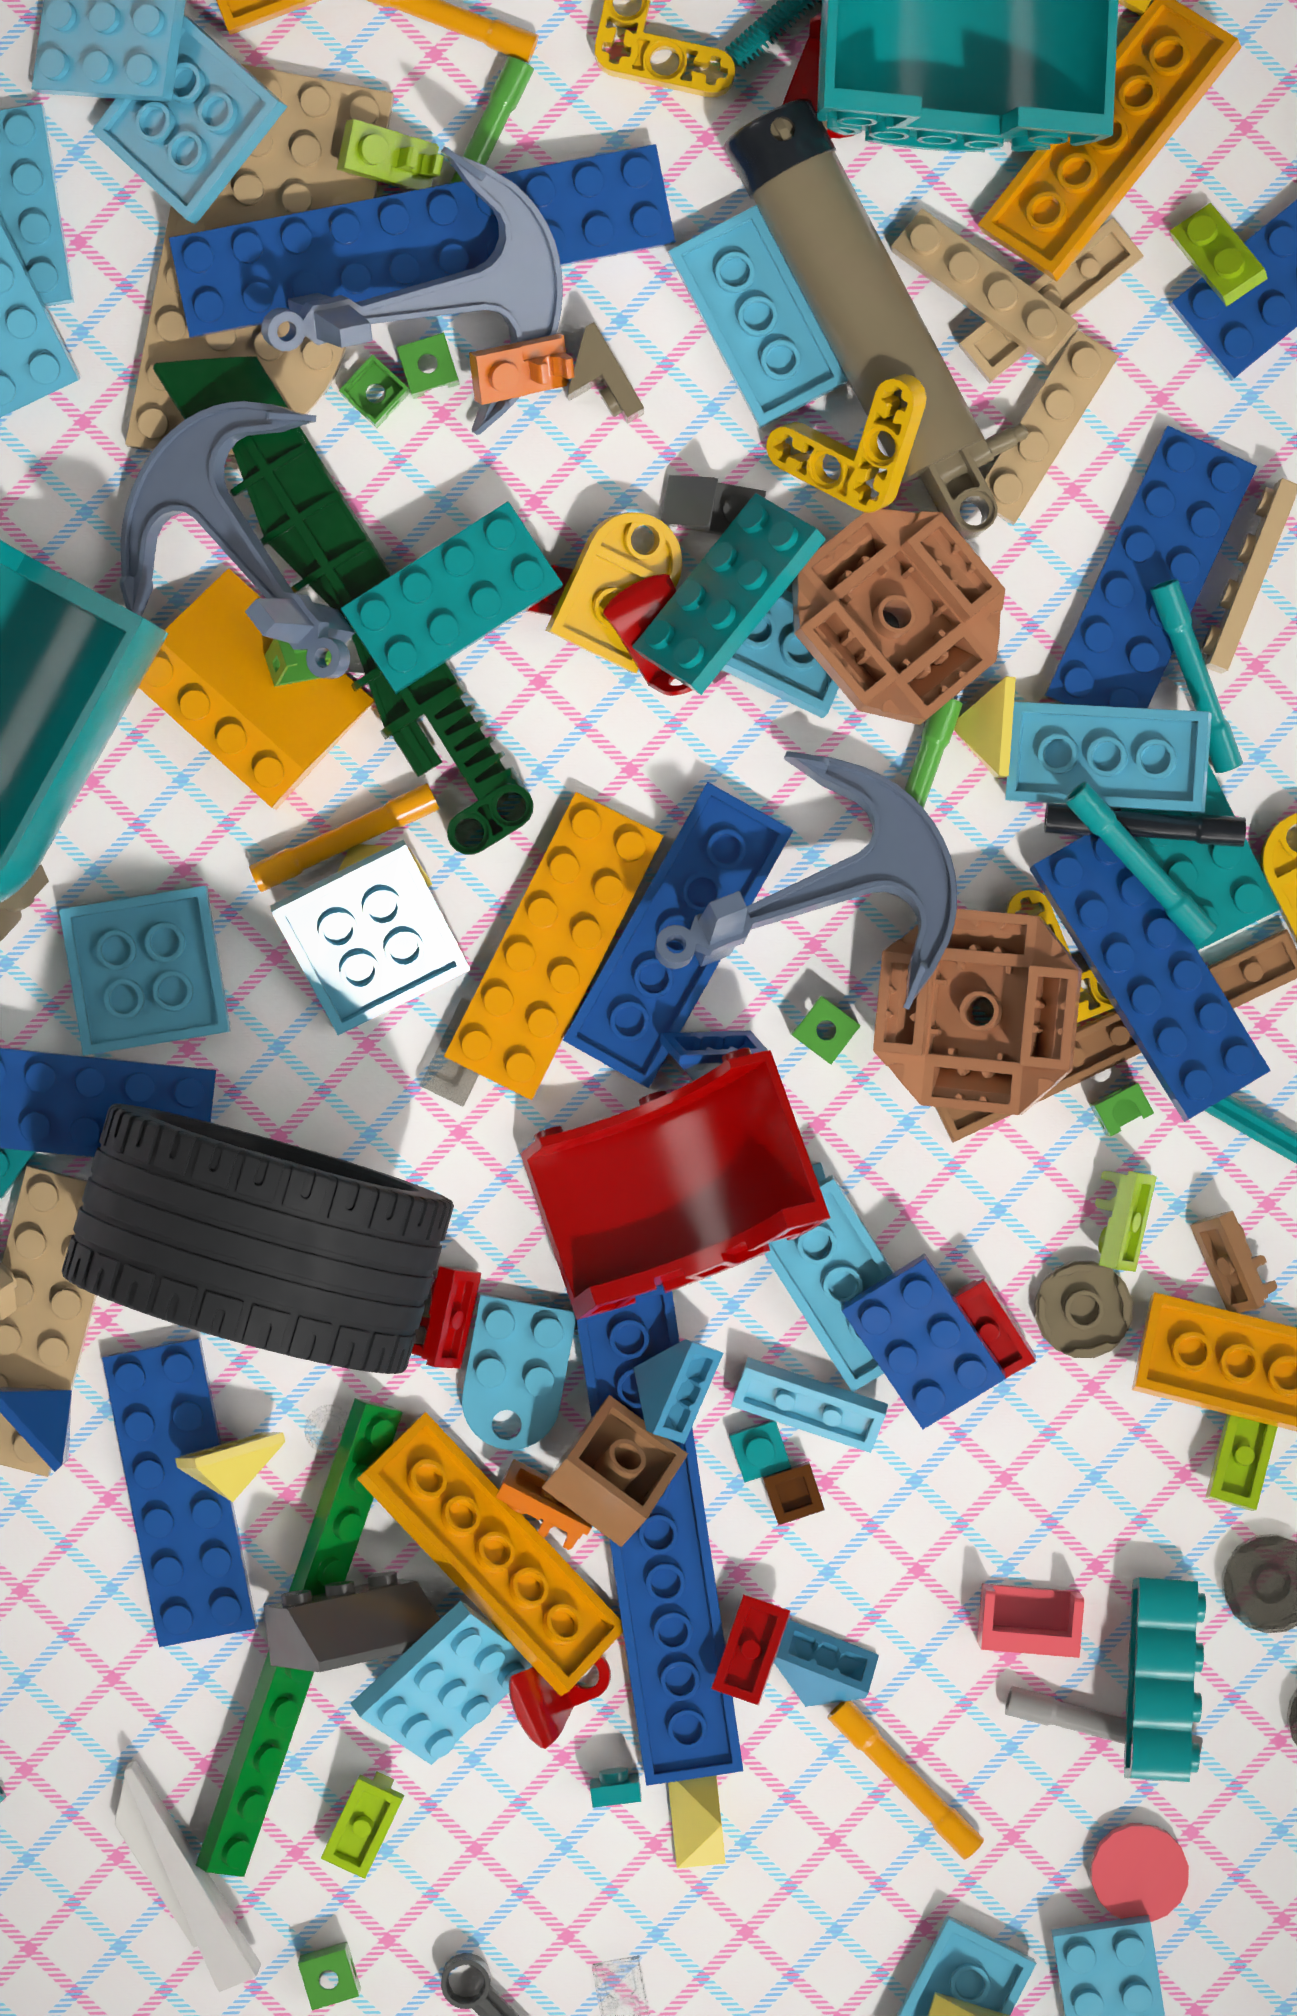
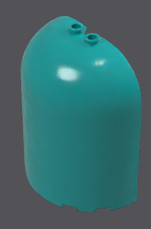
[817,0,1118,152]
[0,540,168,903]

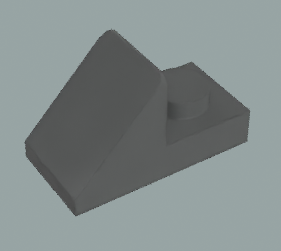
[661,475,766,535]

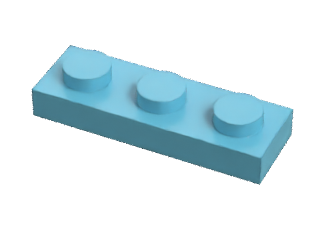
[731,1357,888,1453]

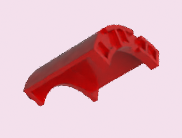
[520,1048,831,1320]

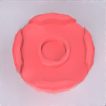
[1090,1823,1189,1922]

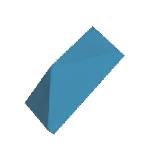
[634,1339,724,1444]
[774,1620,879,1707]

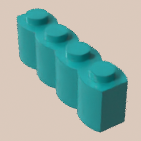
[1124,1577,1206,1783]

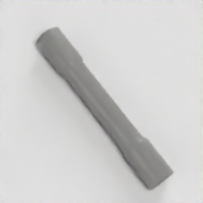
[1005,1686,1203,1753]

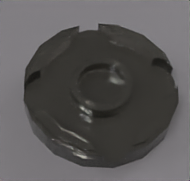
[1221,1534,1297,1634]

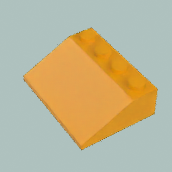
[139,568,375,810]

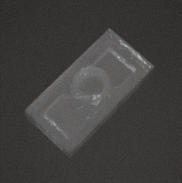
[592,1955,651,2016]

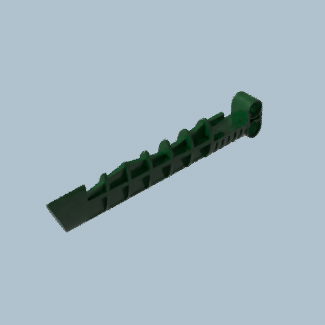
[153,356,534,855]

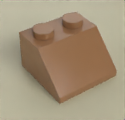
[542,1395,688,1547]

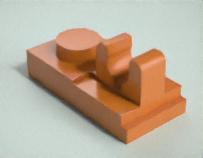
[469,333,575,405]
[495,1459,592,1550]

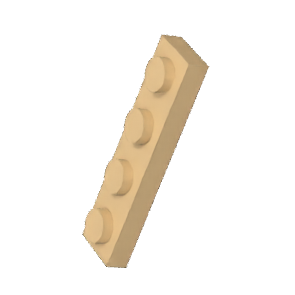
[891,208,1078,365]
[958,218,1144,384]
[985,330,1119,525]
[1201,478,1297,674]

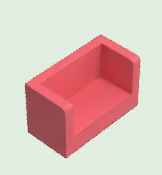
[977,1583,1084,1658]

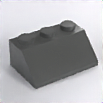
[263,1571,440,1672]

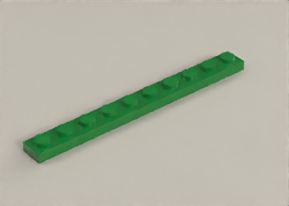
[196,1398,403,1877]

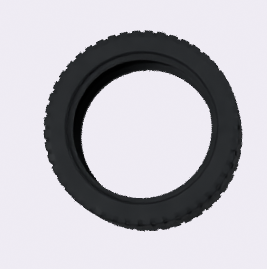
[62,1103,454,1374]

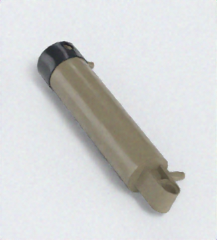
[724,98,1028,540]

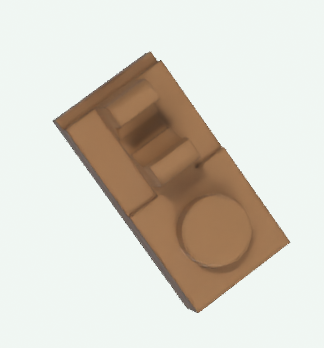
[1190,1210,1277,1313]

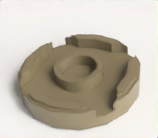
[1034,1260,1133,1358]

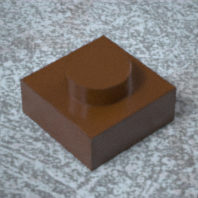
[763,1461,825,1526]

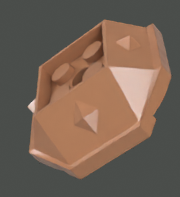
[792,509,1005,725]
[873,909,1082,1115]

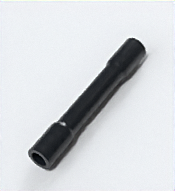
[1044,803,1246,847]

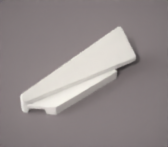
[114,1760,262,1993]

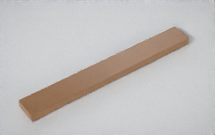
[935,929,1297,1143]

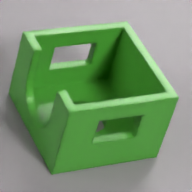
[397,332,460,399]
[339,354,411,428]
[264,639,332,687]
[791,996,861,1065]
[1089,1081,1154,1137]
[298,1942,361,2011]

